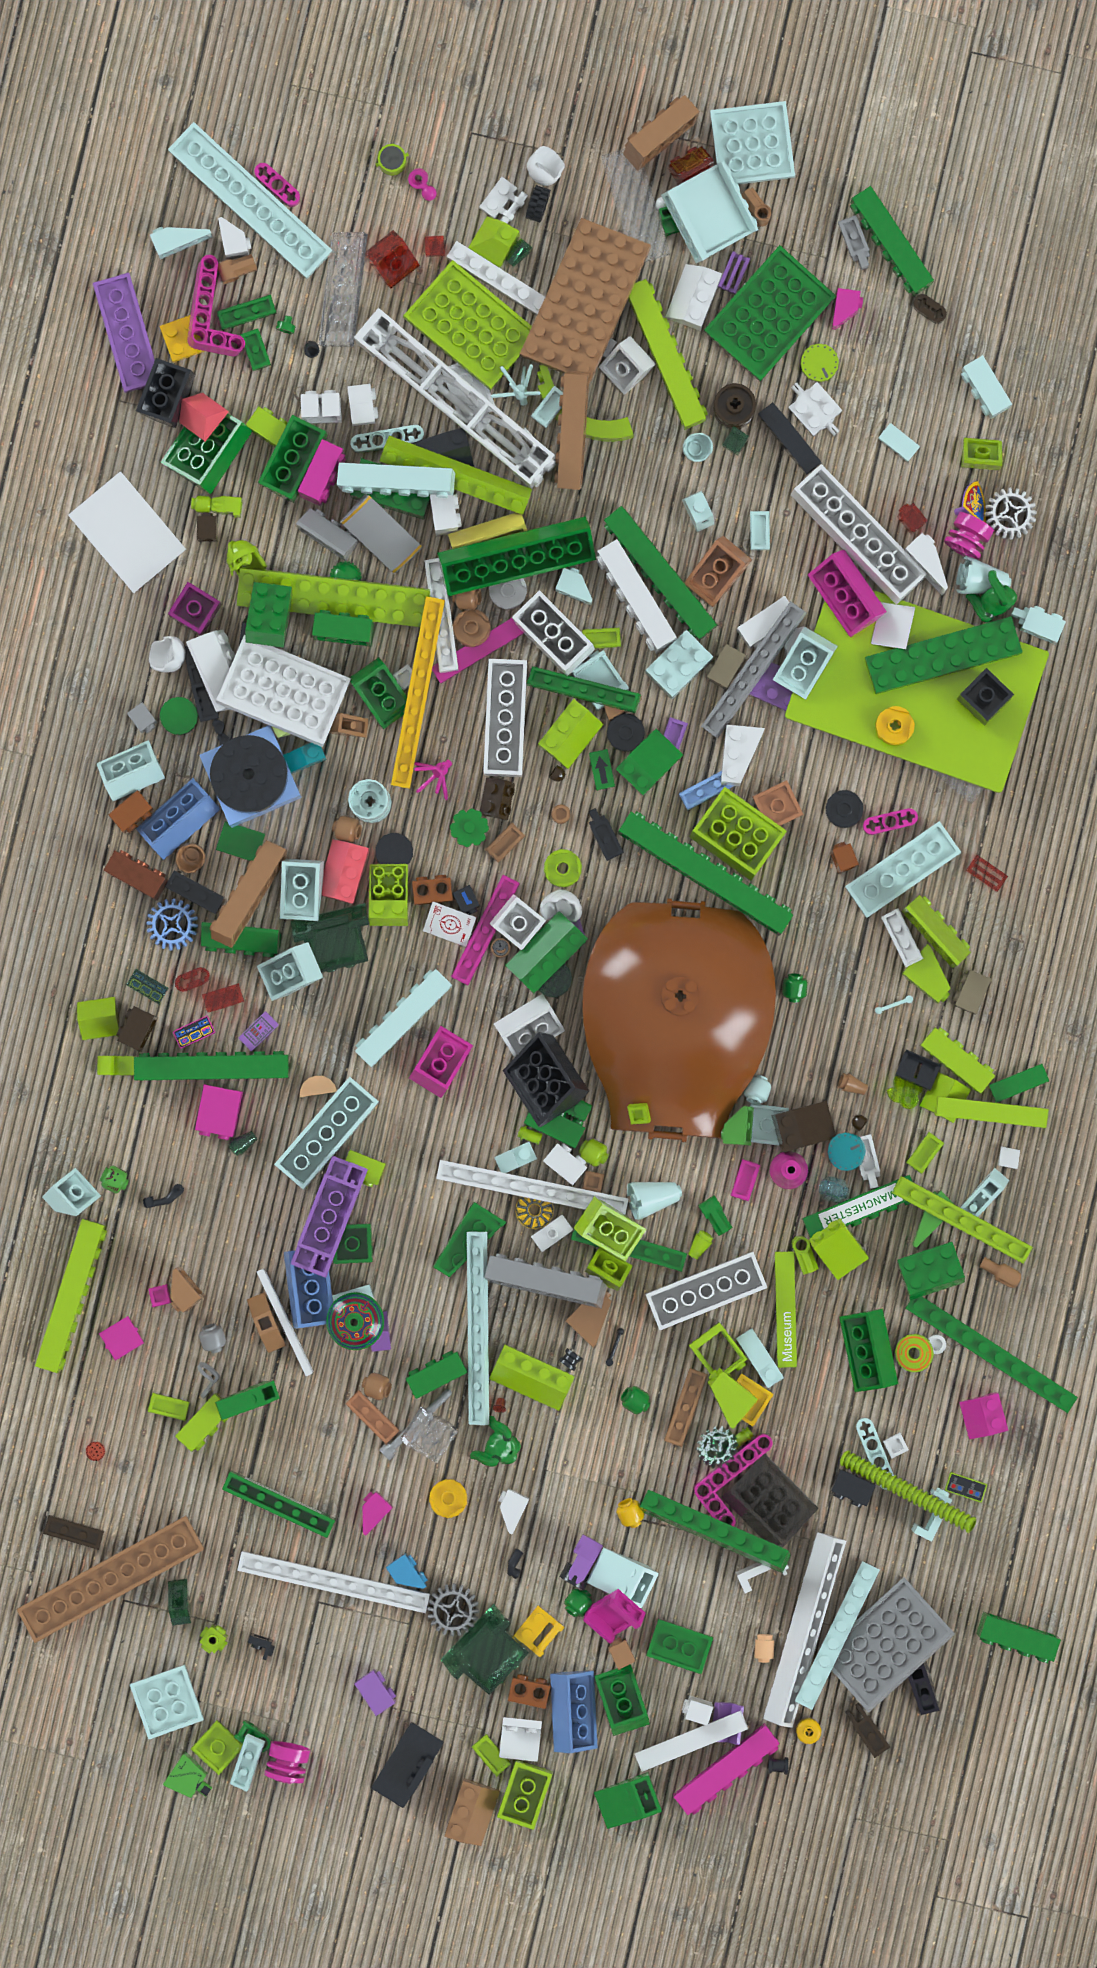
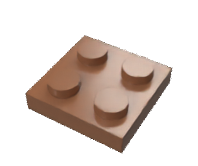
[752,780,804,826]

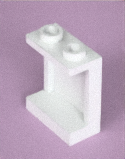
[736,1562,789,1593]

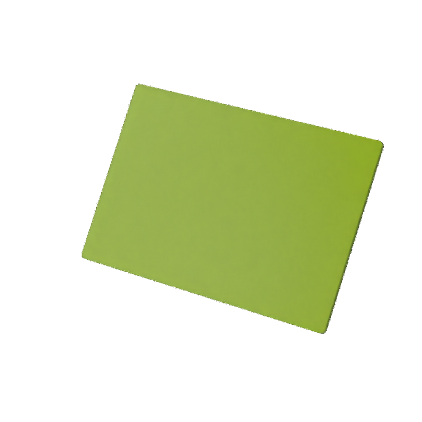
[785,590,1049,793]

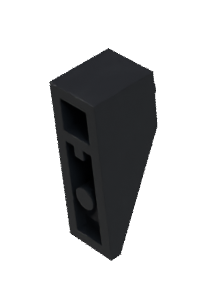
[908,1661,940,1715]

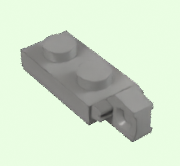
[838,215,870,270]

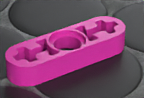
[254,163,300,207]
[863,808,918,835]

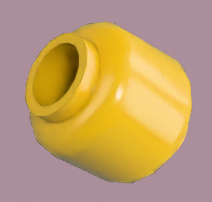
[616,1498,645,1528]
[796,1718,821,1744]

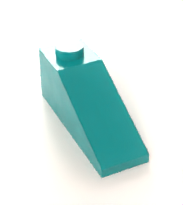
[283,743,327,774]

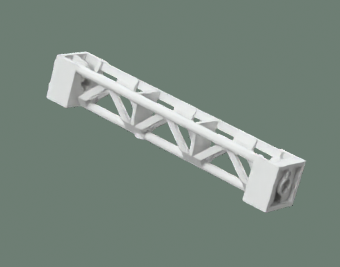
[354,308,556,489]

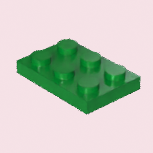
[646,1618,713,1674]

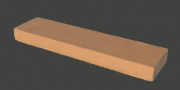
[664,1368,708,1447]

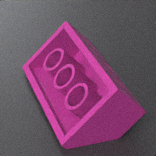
[808,549,887,637]

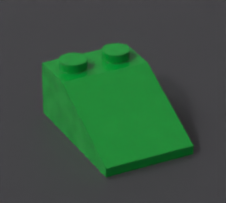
[350,657,407,729]
[616,729,683,796]
[594,1664,650,1736]

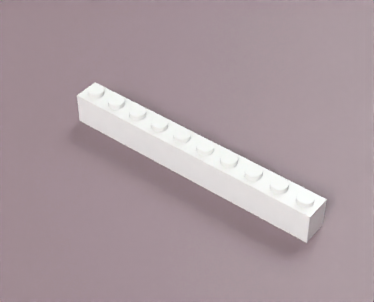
[763,1532,846,1728]

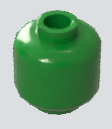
[782,973,808,1003]
[621,1386,650,1415]
[564,1589,593,1618]

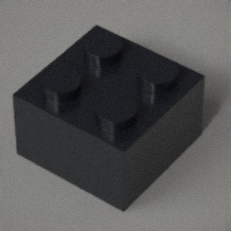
[957,668,1014,726]

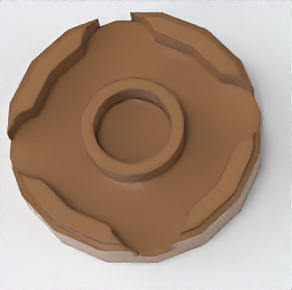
[453,609,491,647]

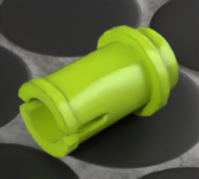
[517,1126,543,1145]
[729,1427,754,1450]

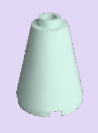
[956,556,1011,594]
[627,1182,682,1220]

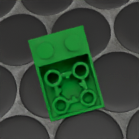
[594,1772,662,1829]

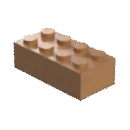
[623,95,700,171]

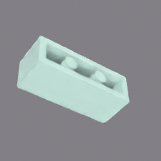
[961,355,1012,419]

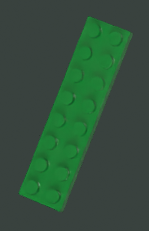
[865,616,1023,694]

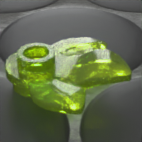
[887,1075,923,1109]

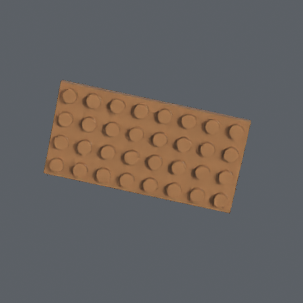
[520,218,651,383]

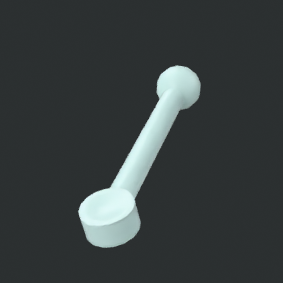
[875,995,913,1014]

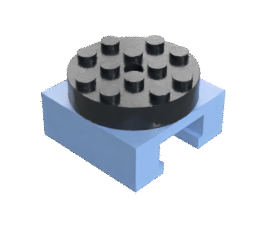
[199,725,302,828]

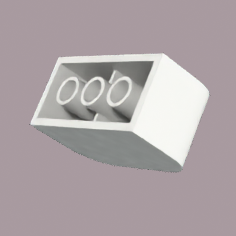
[512,590,595,676]

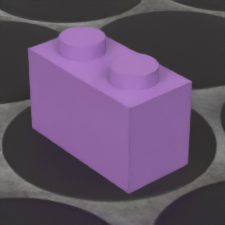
[354,1669,397,1716]

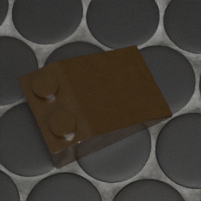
[771,1101,836,1152]

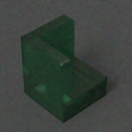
[722,426,749,456]

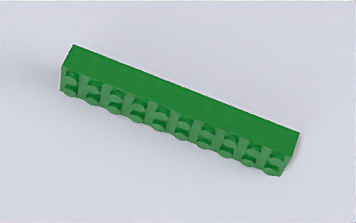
[618,811,793,937]

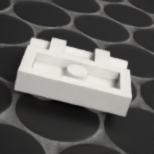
[479,177,528,223]

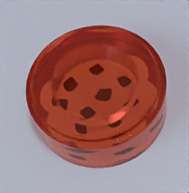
[86,1441,106,1461]

